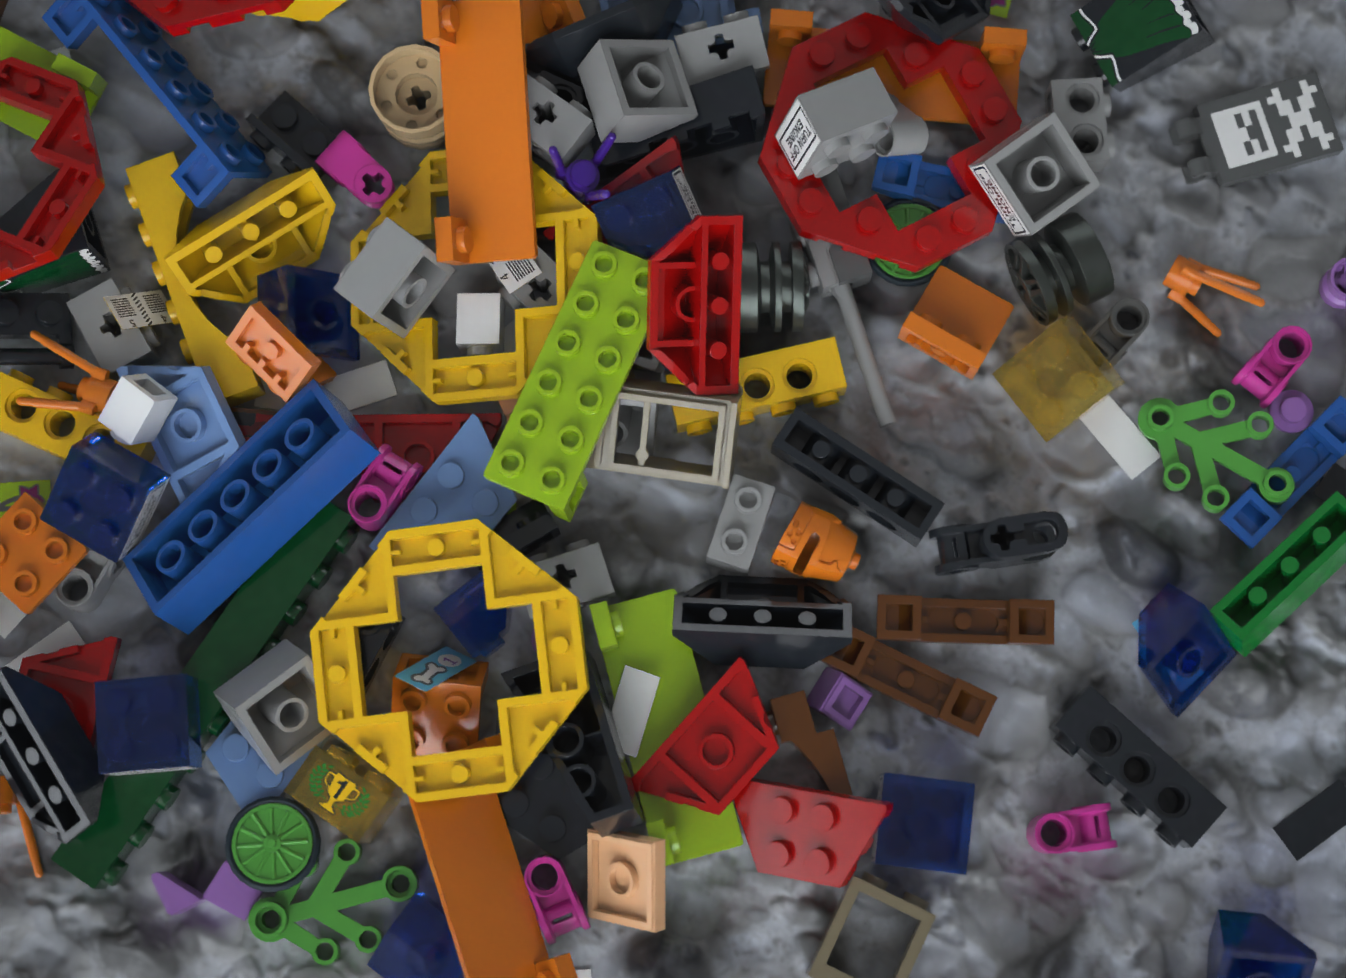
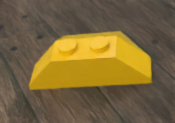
[164,167,336,304]

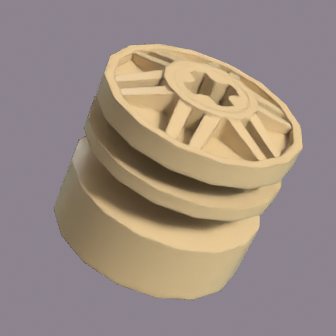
[368,44,445,150]

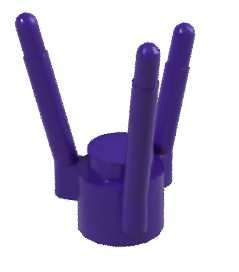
[549,132,616,205]

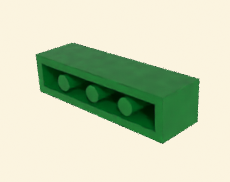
[1209,491,1346,658]

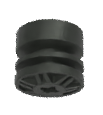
[1004,212,1114,326]
[740,241,809,333]

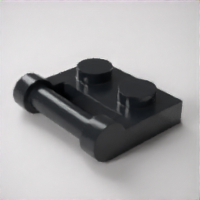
[0,293,75,369]

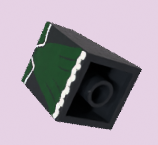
[1070,0,1215,92]
[0,169,111,293]

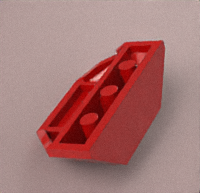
[646,215,743,396]

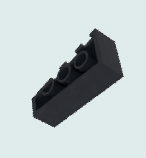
[590,65,766,181]
[501,646,645,837]

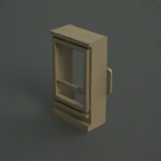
[586,370,743,489]

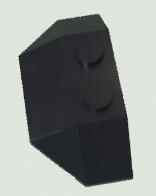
[525,0,683,87]
[878,0,991,45]
[672,575,852,669]
[0,666,106,844]

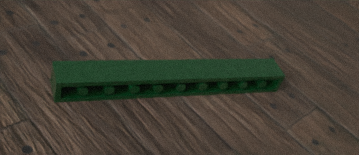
[51,502,358,889]

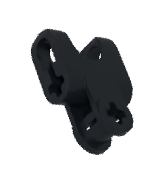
[928,511,1068,576]

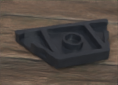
[495,717,643,860]

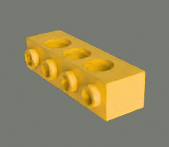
[665,337,847,437]
[0,368,156,492]

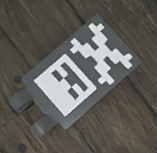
[1168,72,1344,189]

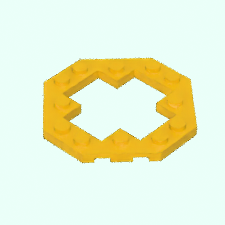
[350,150,602,406]
[310,519,590,802]

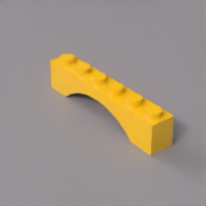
[124,151,266,407]

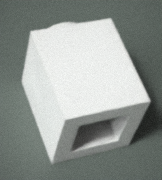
[456,293,505,356]
[98,373,178,445]

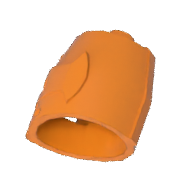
[771,501,861,582]

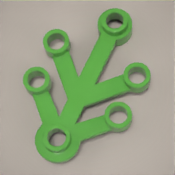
[1138,389,1295,513]
[248,838,419,965]

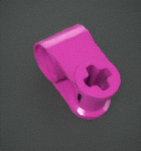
[314,130,395,209]
[1230,325,1312,409]
[348,443,423,531]
[1026,802,1118,854]
[524,854,591,945]

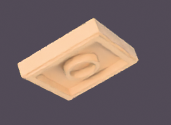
[587,827,665,933]

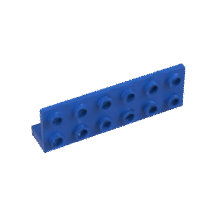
[42,0,272,208]

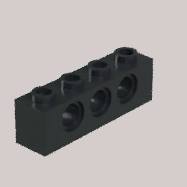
[770,407,945,547]
[1048,685,1227,848]

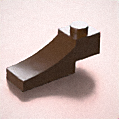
[766,690,853,795]

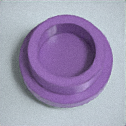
[1269,390,1314,433]

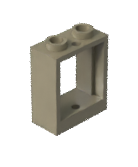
[806,871,936,978]

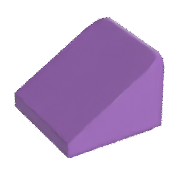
[807,667,873,731]
[203,859,263,921]
[151,871,207,915]

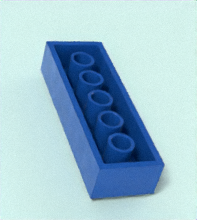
[122,378,381,635]

